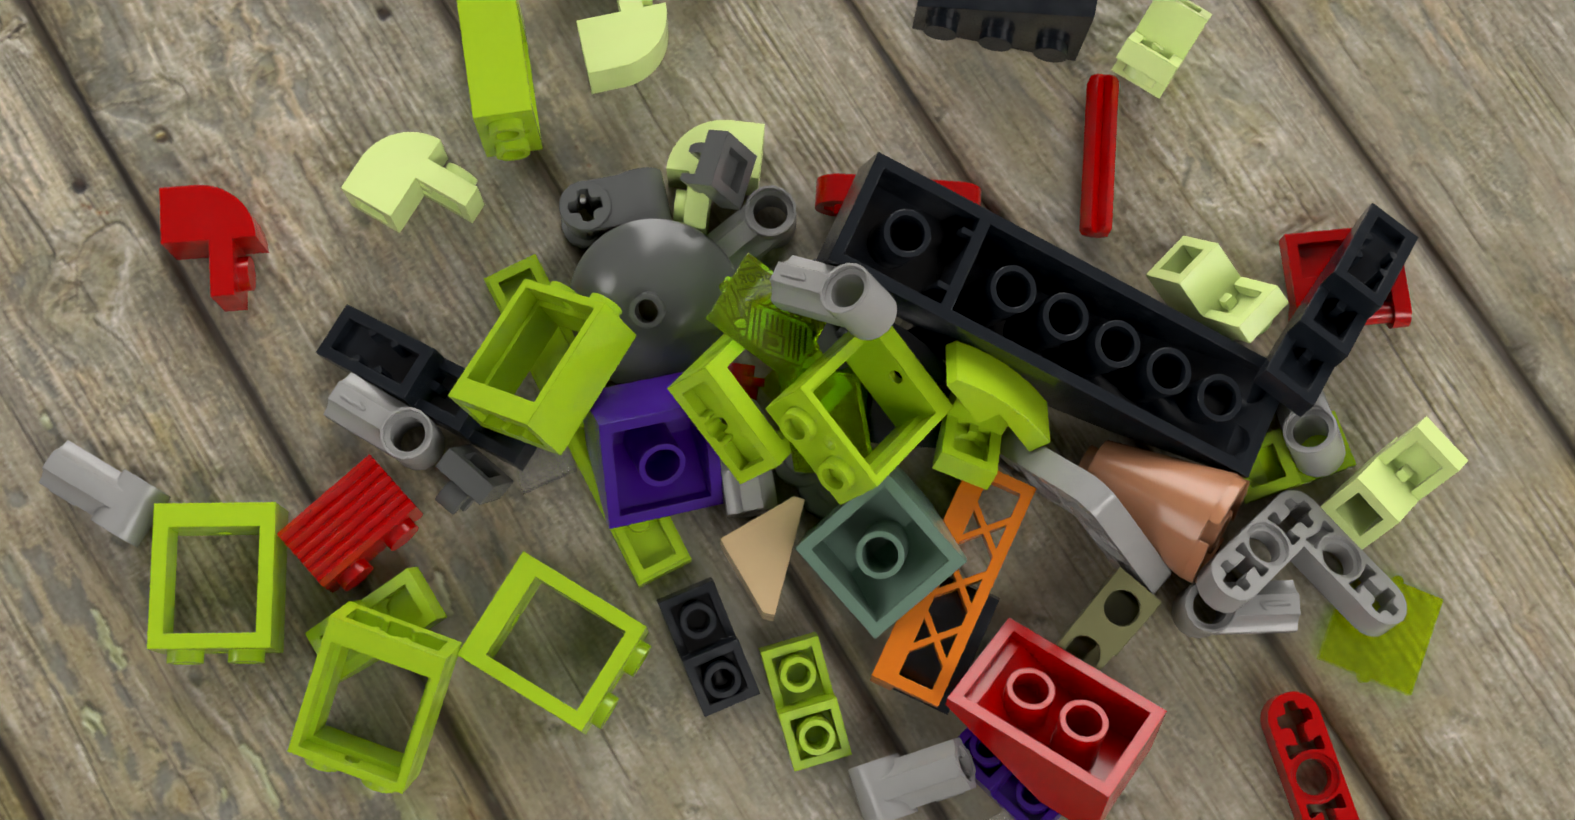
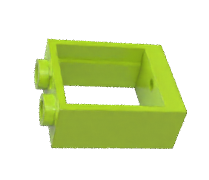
[456,0,543,161]
[448,279,637,456]
[667,300,849,485]
[765,326,954,505]
[147,502,289,665]
[457,551,652,735]
[287,601,463,794]

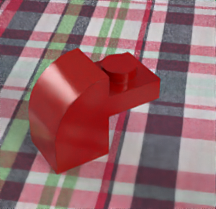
[159,185,269,312]

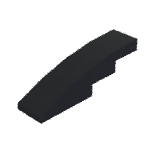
[1253,203,1419,417]
[316,304,537,471]

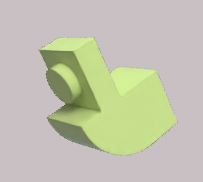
[576,0,669,94]
[1111,0,1212,99]
[666,120,765,235]
[341,132,485,233]
[1146,236,1289,343]
[1320,416,1468,550]

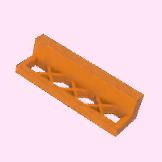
[870,471,1037,708]

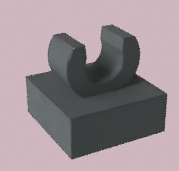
[680,130,757,210]
[435,443,514,515]

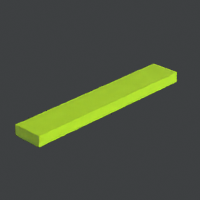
[483,254,692,588]

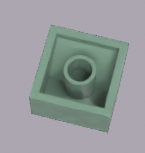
[795,465,967,639]

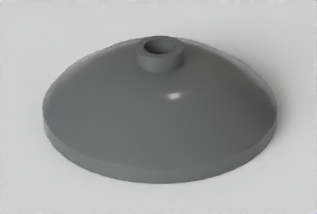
[570,218,743,385]

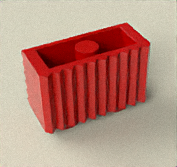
[277,454,423,593]

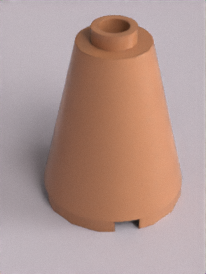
[1079,440,1250,584]

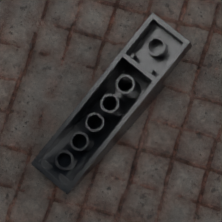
[816,152,1279,478]

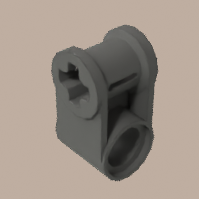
[559,167,673,249]

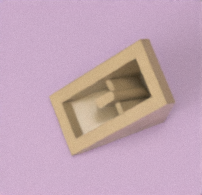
[720,496,805,622]

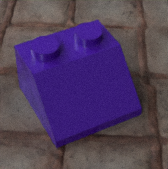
[583,371,724,529]

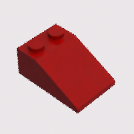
[945,618,1167,820]

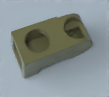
[1055,567,1162,671]

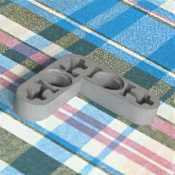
[998,427,1172,595]
[1196,490,1407,637]

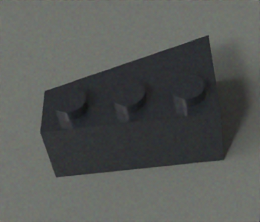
[912,0,1097,63]

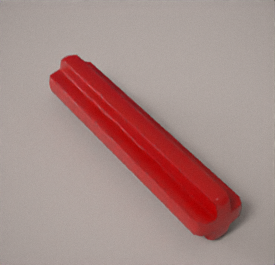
[1079,74,1119,238]

